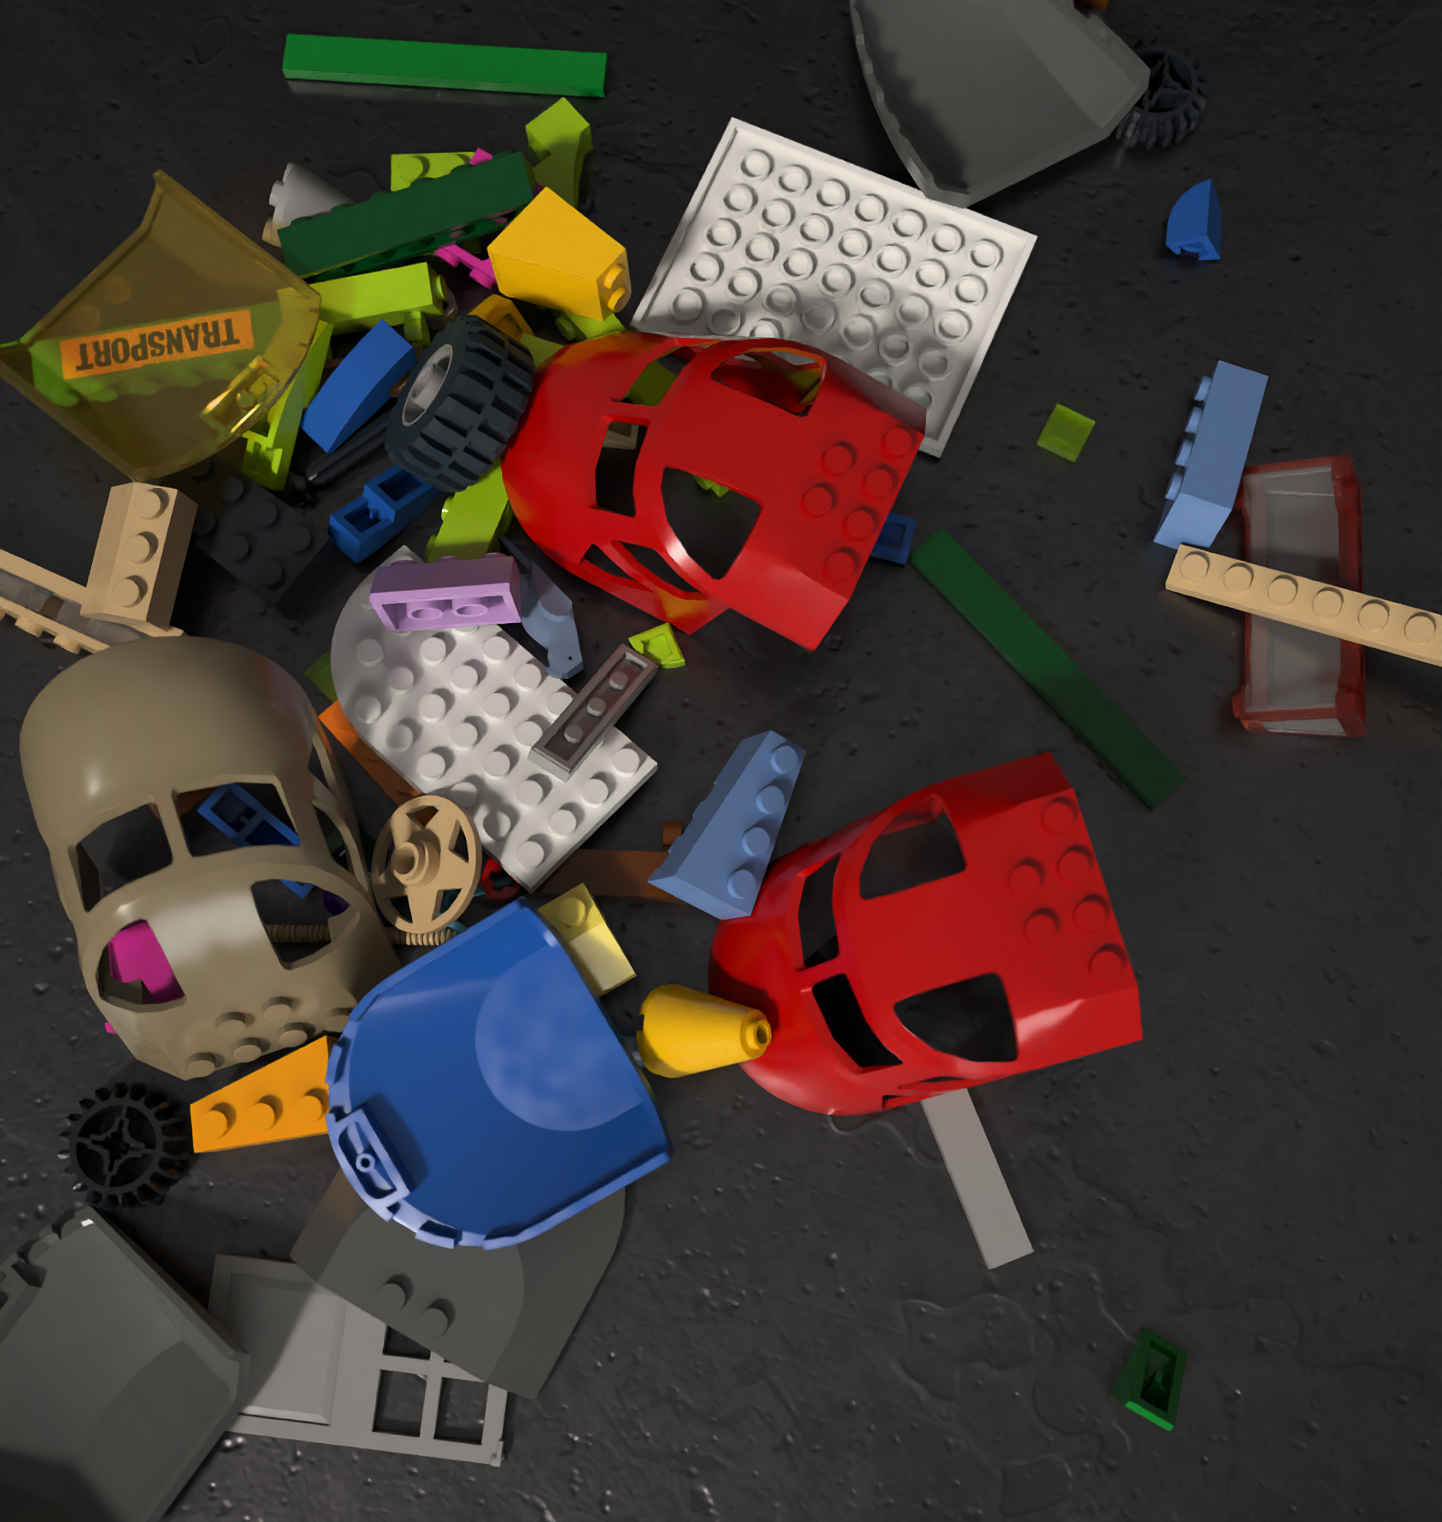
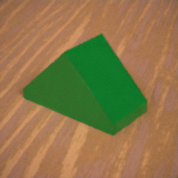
[1110,1328,1188,1431]

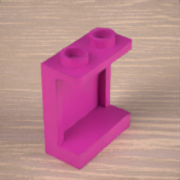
[105,918,185,1034]

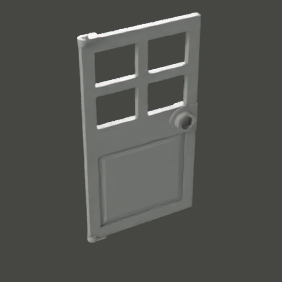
[207,1253,509,1467]

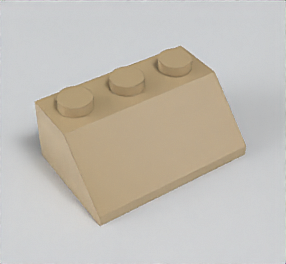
[79,482,198,632]

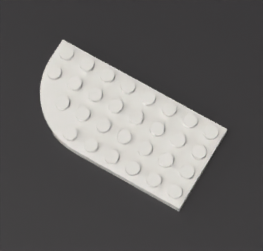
[330,545,658,894]

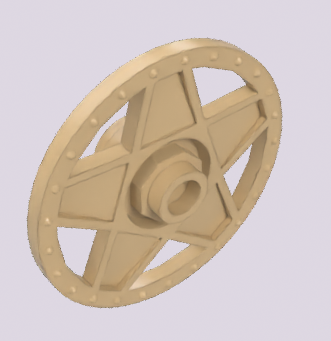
[371,795,482,934]

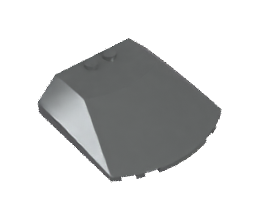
[0,1205,250,1522]

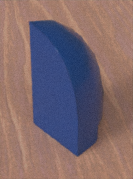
[1166,179,1222,260]

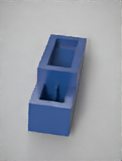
[299,319,418,455]
[327,465,443,564]
[197,782,315,899]

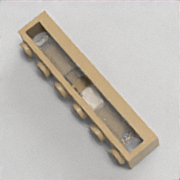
[0,549,189,654]

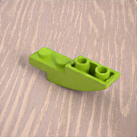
[238,310,334,490]

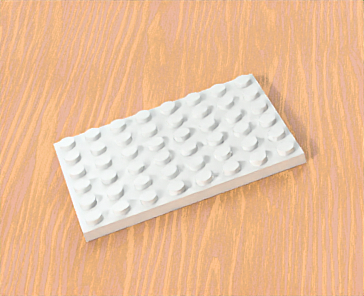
[630,117,1038,458]

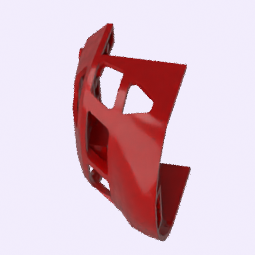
[500,330,927,651]
[707,752,1143,1116]

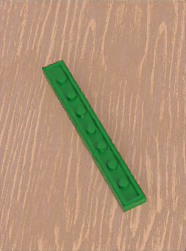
[282,34,608,98]

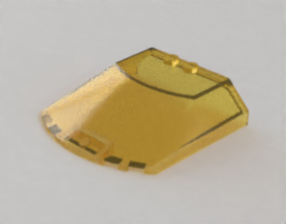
[0,169,322,483]

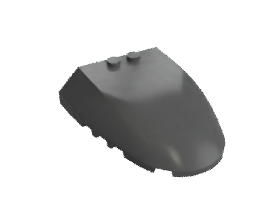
[850,0,1150,209]

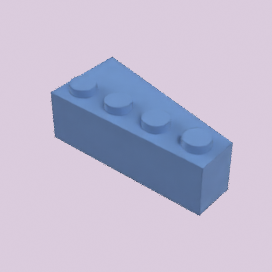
[1153,360,1269,551]
[647,730,806,920]

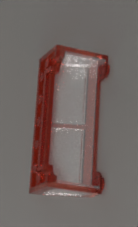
[1233,454,1367,737]

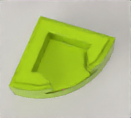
[628,622,685,668]

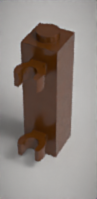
[532,822,689,904]

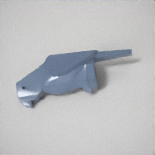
[499,535,583,680]

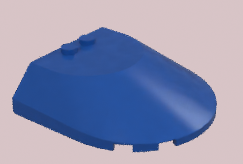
[325,896,675,1250]

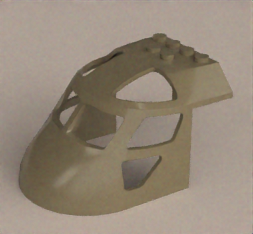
[19,636,403,1081]

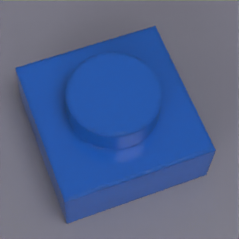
[870,512,917,565]

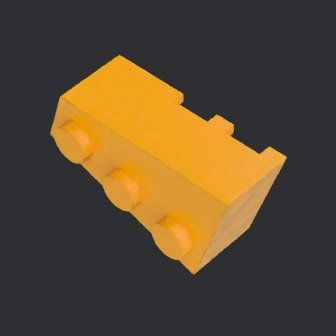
[190,1035,339,1153]

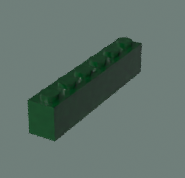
[277,151,539,286]

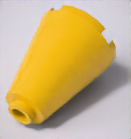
[636,984,772,1078]

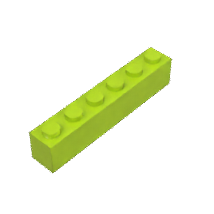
[425,333,564,563]

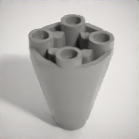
[262,162,356,248]

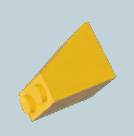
[487,186,632,322]

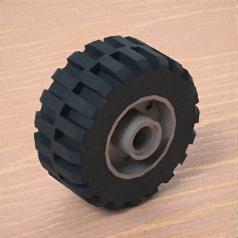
[385,315,535,493]

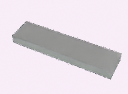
[527,643,659,783]
[920,1077,1034,1269]

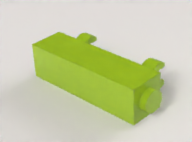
[279,262,448,360]

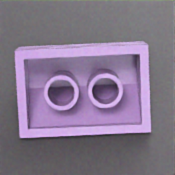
[370,553,522,633]

